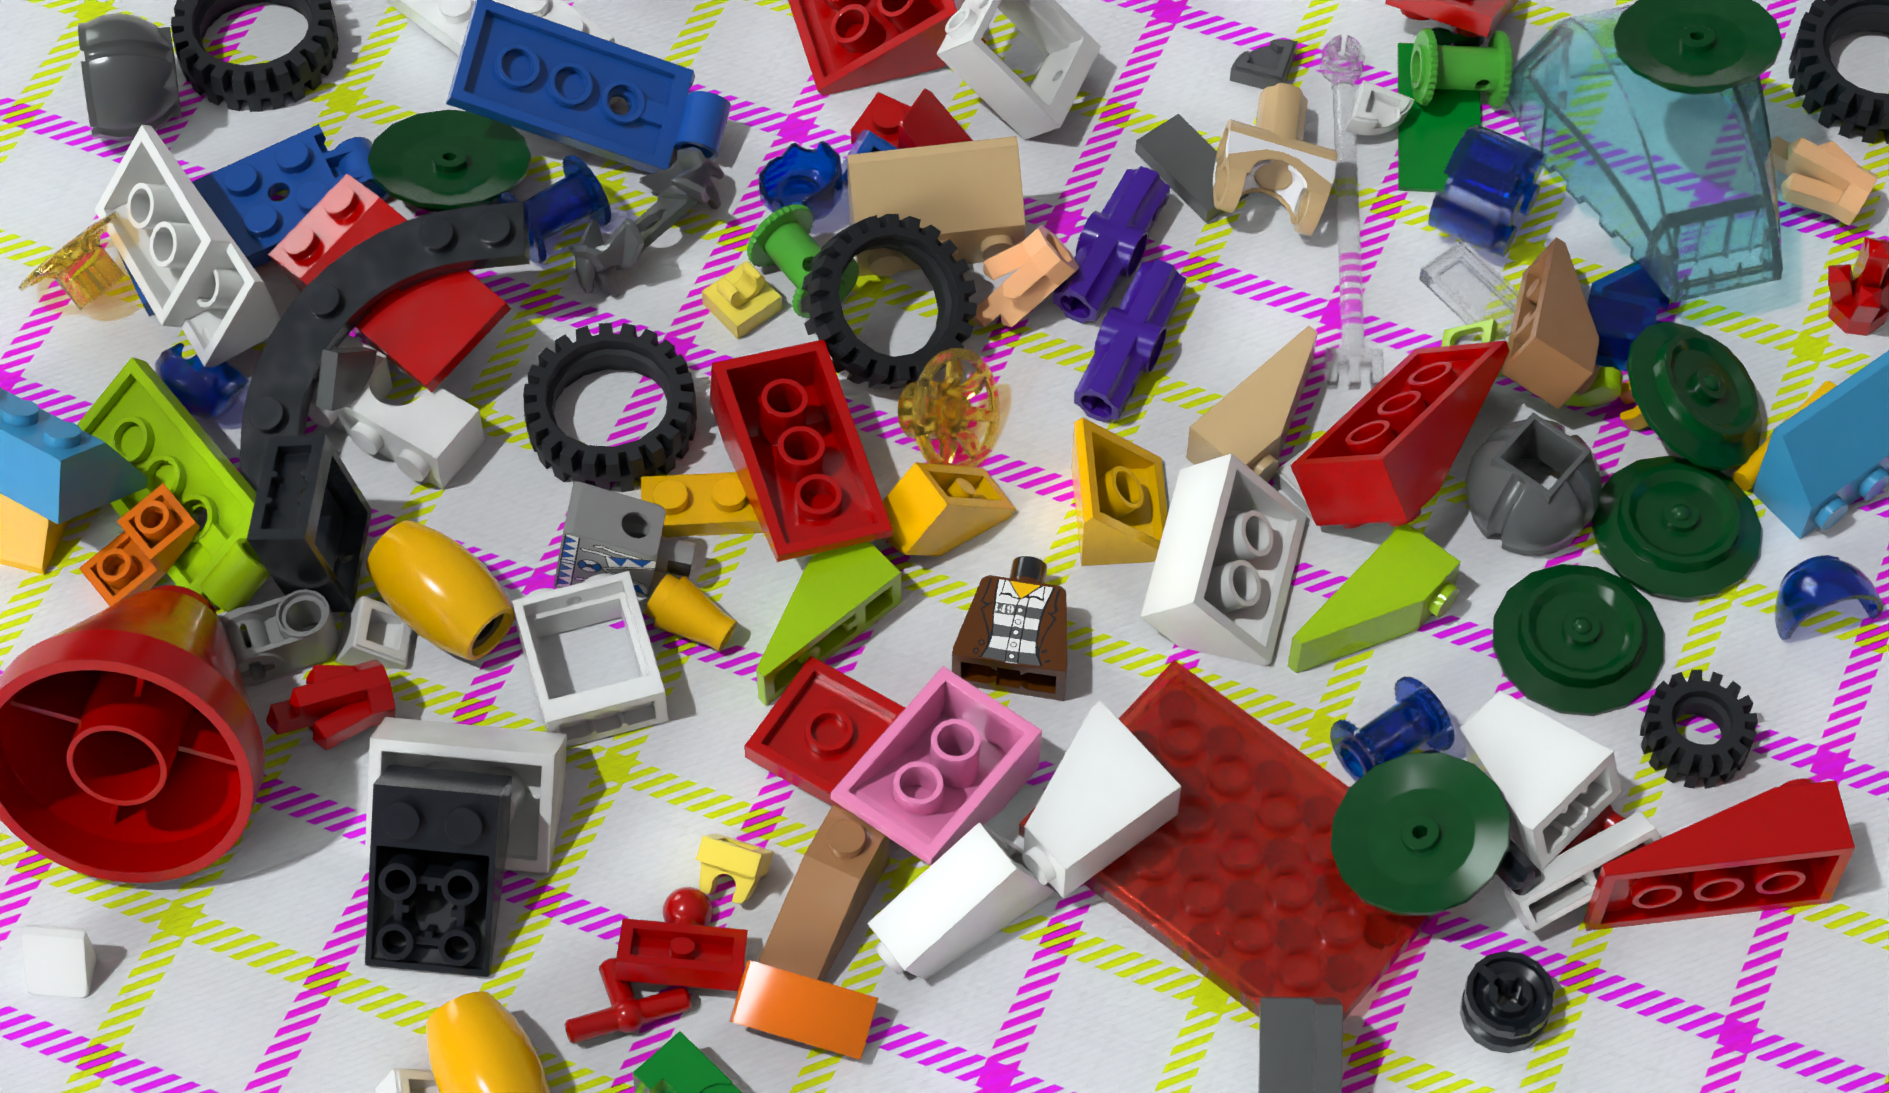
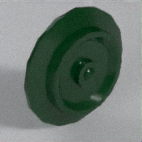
[1613,0,1782,95]
[368,109,531,212]
[1626,321,1762,471]
[1591,456,1762,601]
[1492,564,1663,716]
[1331,753,1511,916]

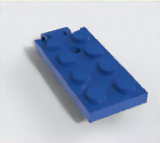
[446,0,731,174]
[118,124,390,316]

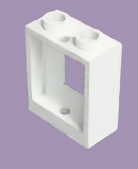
[937,0,1101,140]
[512,571,669,748]

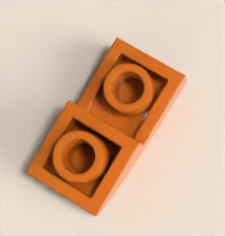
[79,483,200,607]
[729,960,878,1060]

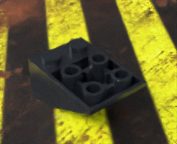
[365,764,512,977]

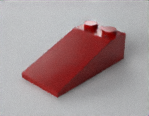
[268,174,511,393]
[710,339,893,562]
[1290,341,1510,529]
[1584,778,1855,931]

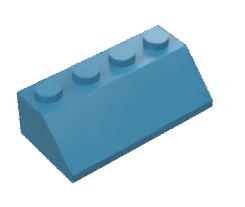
[1752,351,1889,539]
[0,388,147,524]

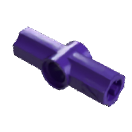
[1053,166,1170,324]
[1074,259,1187,423]

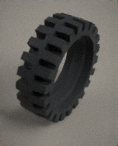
[171,0,338,112]
[801,214,977,390]
[523,323,697,492]

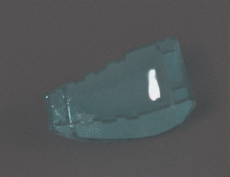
[1506,4,1783,303]

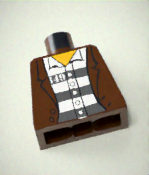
[952,556,1067,701]

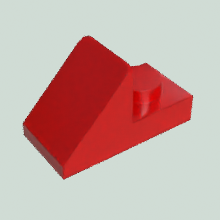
[851,88,973,149]

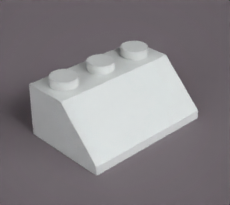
[1141,453,1307,666]
[365,717,567,873]

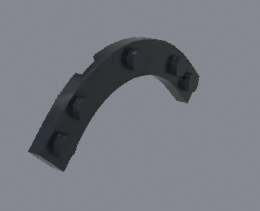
[240,201,530,493]

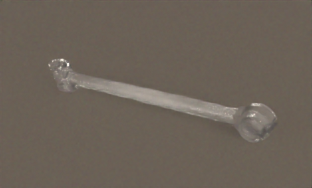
[1320,35,1384,390]

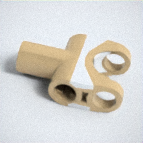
[1213,83,1337,237]

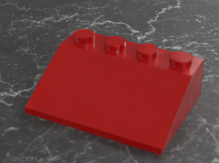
[788,0,986,96]

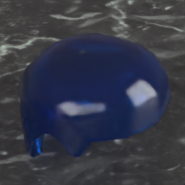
[759,141,843,221]
[155,343,250,419]

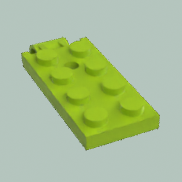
[77,357,271,612]

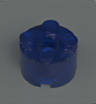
[1428,124,1547,257]

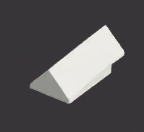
[94,125,281,367]

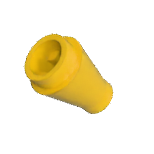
[644,573,738,652]

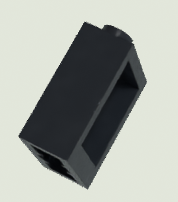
[247,434,372,612]

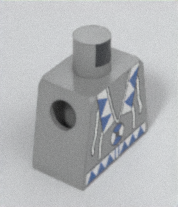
[553,481,696,598]

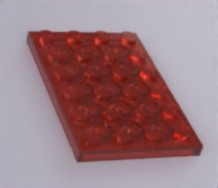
[1019,660,1436,1021]

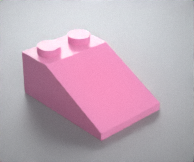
[831,666,1042,866]

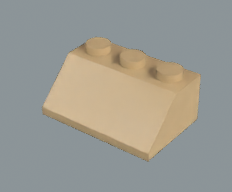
[847,136,1026,276]

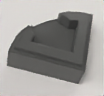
[1230,39,1298,89]
[316,346,377,411]

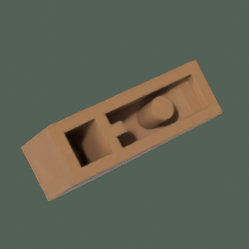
[1502,237,1600,409]
[758,805,889,981]

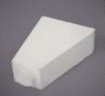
[1460,690,1622,871]
[1023,700,1181,898]
[867,822,1055,980]

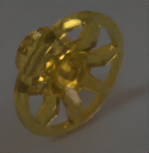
[19,212,125,310]
[898,348,1000,468]

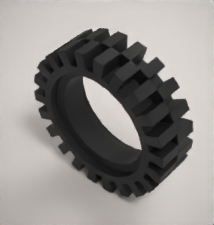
[1788,0,1889,144]

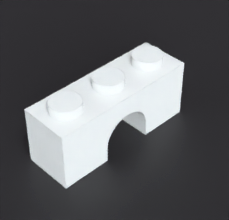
[308,334,485,490]

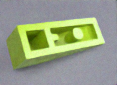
[1287,523,1461,673]
[756,541,902,706]

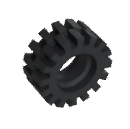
[1640,670,1758,789]

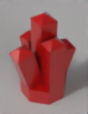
[1828,237,1889,336]
[266,659,396,751]

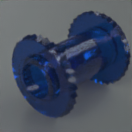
[498,155,612,263]
[1330,676,1455,782]

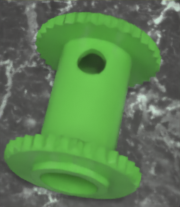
[1410,28,1513,108]
[747,204,859,318]

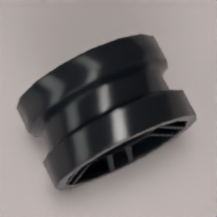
[1460,951,1555,1053]

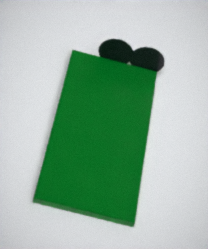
[1397,27,1485,195]

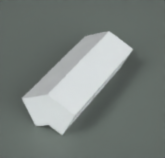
[1504,811,1661,932]

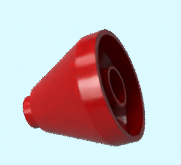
[0,585,265,883]

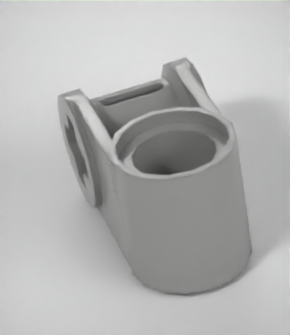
[220,589,340,686]

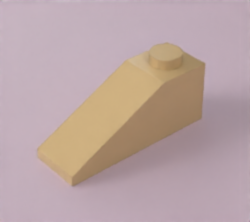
[1186,326,1317,483]

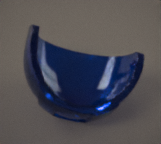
[1775,555,1884,640]

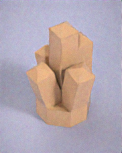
[1762,136,1878,226]
[972,225,1079,328]

